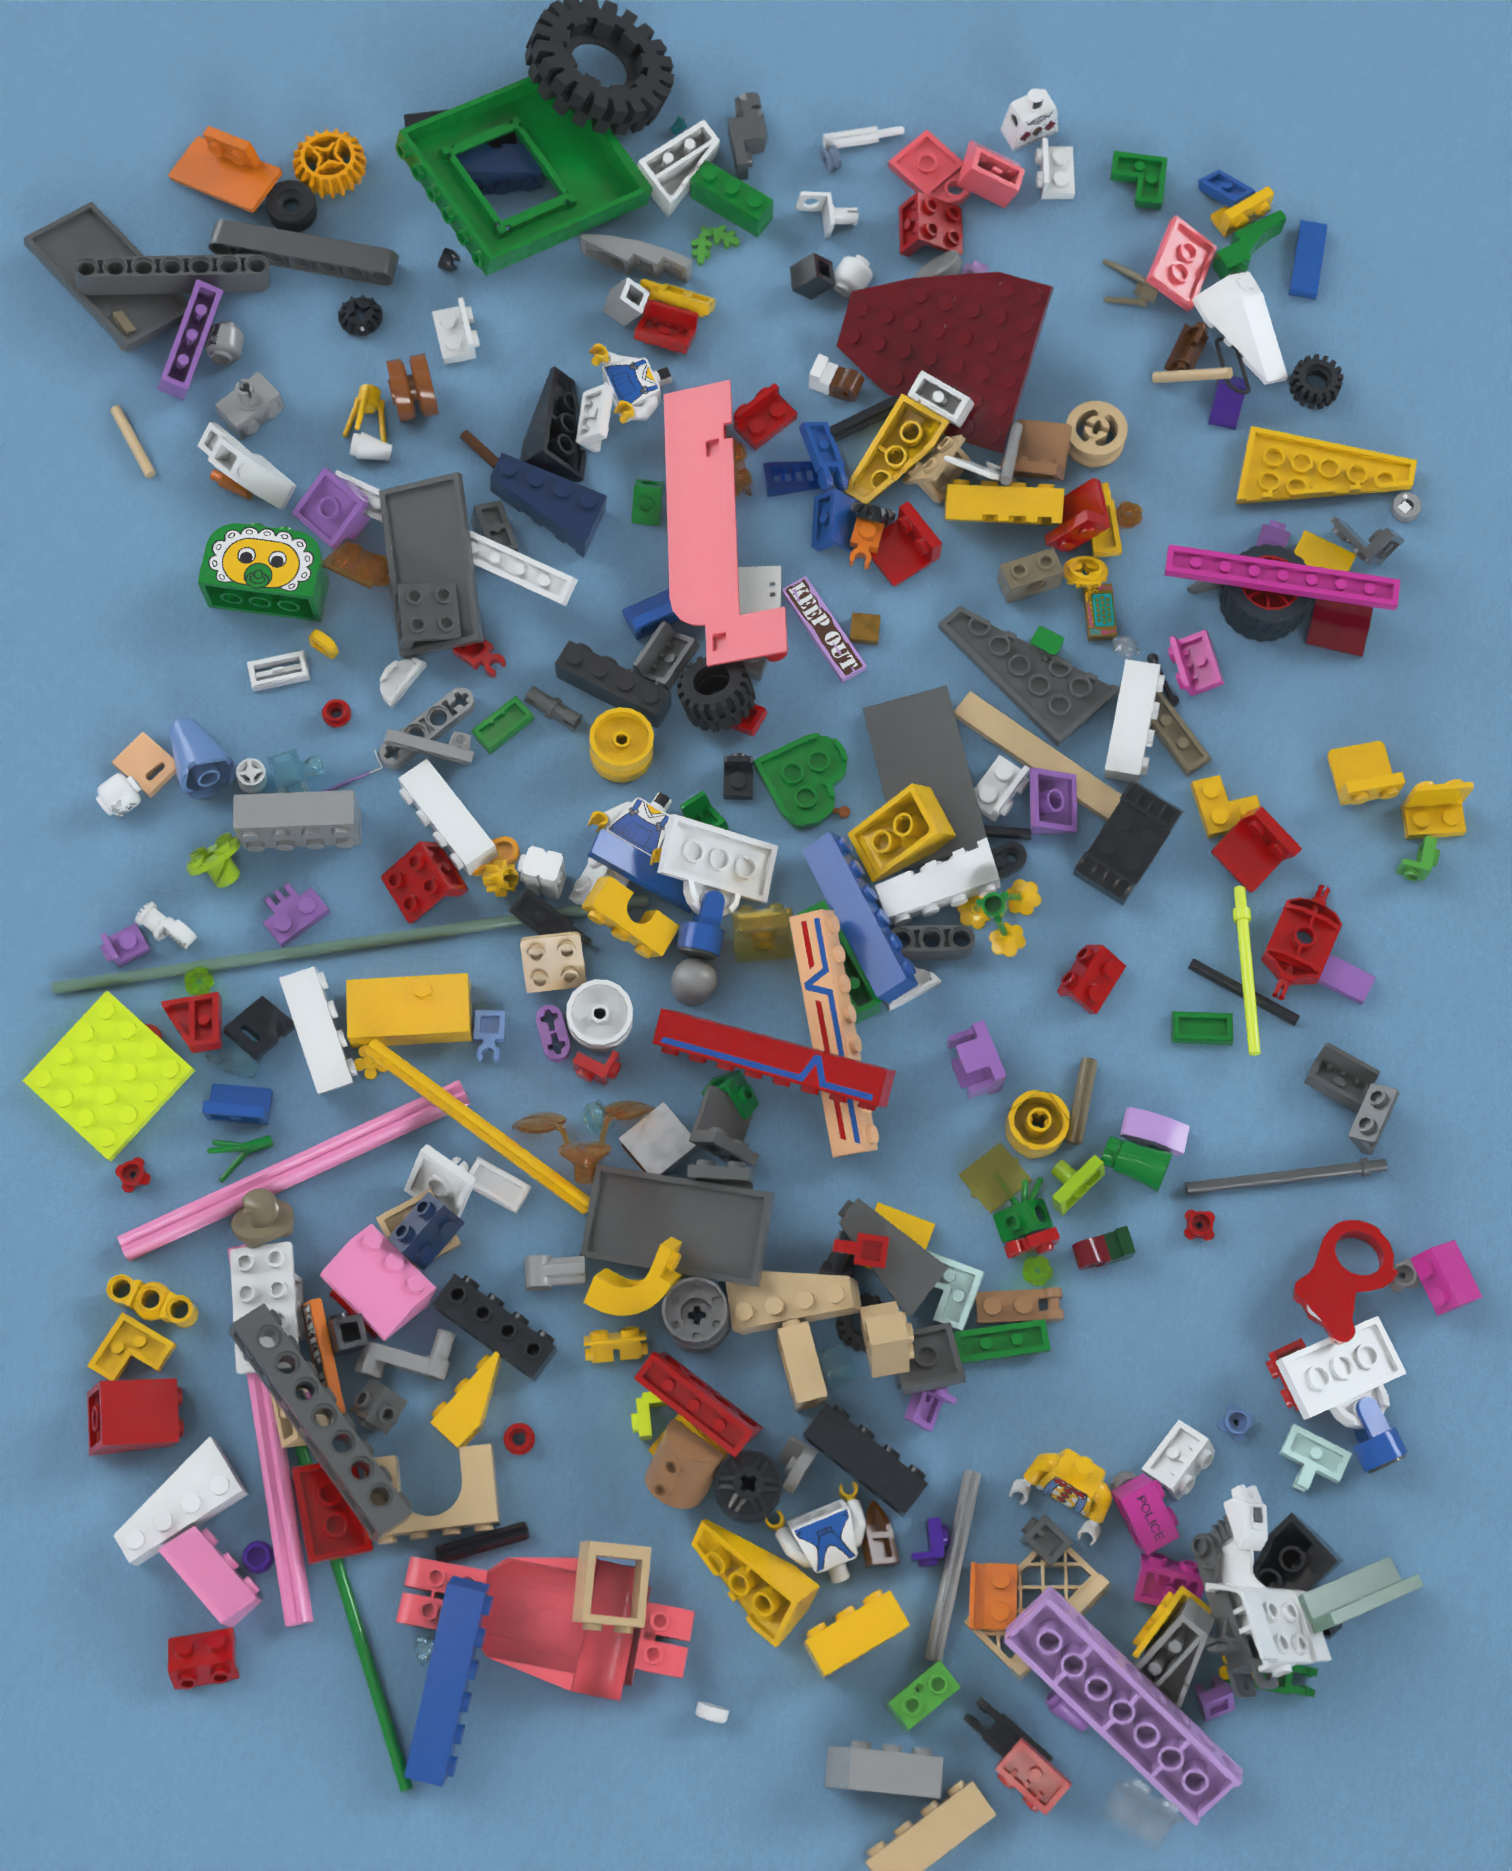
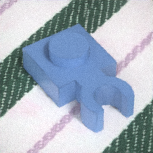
[474,1010,506,1063]

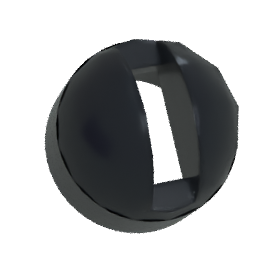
[438,247,460,272]

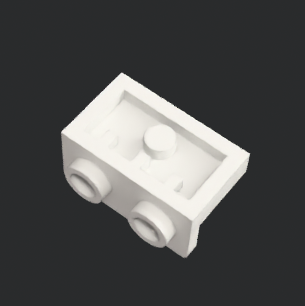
[1035,138,1075,199]
[432,297,480,365]
[576,383,614,453]
[974,755,1030,822]
[1142,1420,1215,1500]

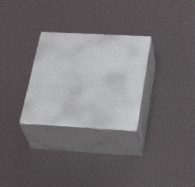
[619,1102,699,1176]

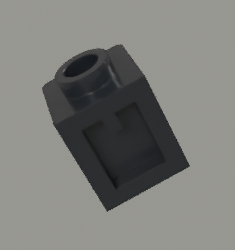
[723,753,753,800]

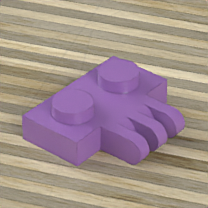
[263,882,330,948]

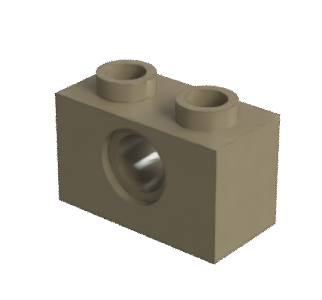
[997,547,1064,604]

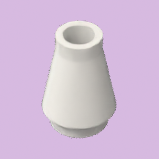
[349,432,393,461]

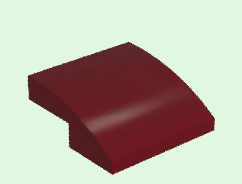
[1305,599,1373,657]

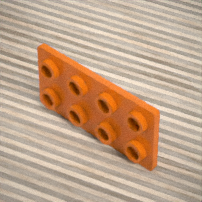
[168,126,283,213]

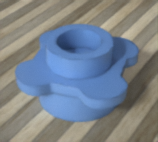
[1217,1404,1255,1442]

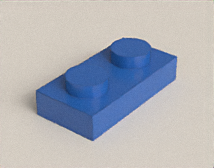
[1198,170,1255,208]

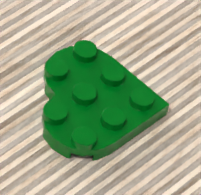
[753,733,848,830]

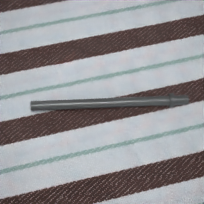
[1185,1158,1387,1195]

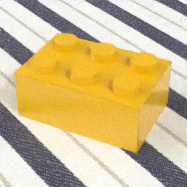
[803,1589,910,1679]

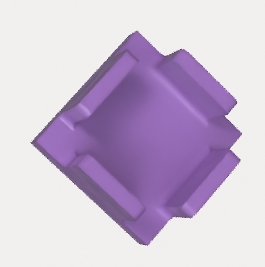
[292,467,371,549]
[946,1020,1007,1099]

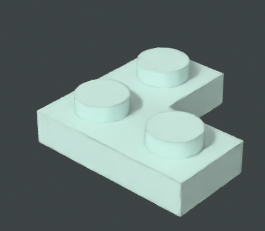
[926,1250,985,1331]

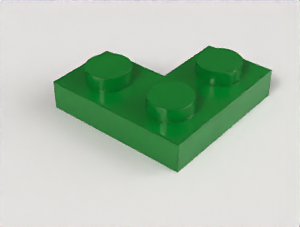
[1110,151,1168,210]

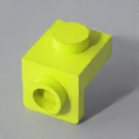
[631,1391,668,1441]

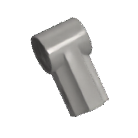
[524,1255,586,1291]

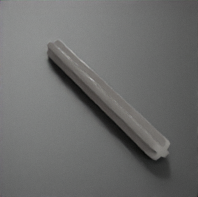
[925,1470,981,1662]

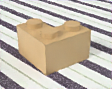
[859,1301,915,1378]

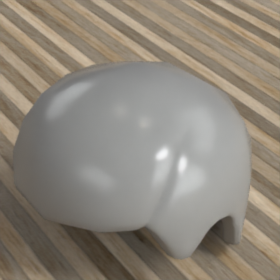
[670,957,717,1006]

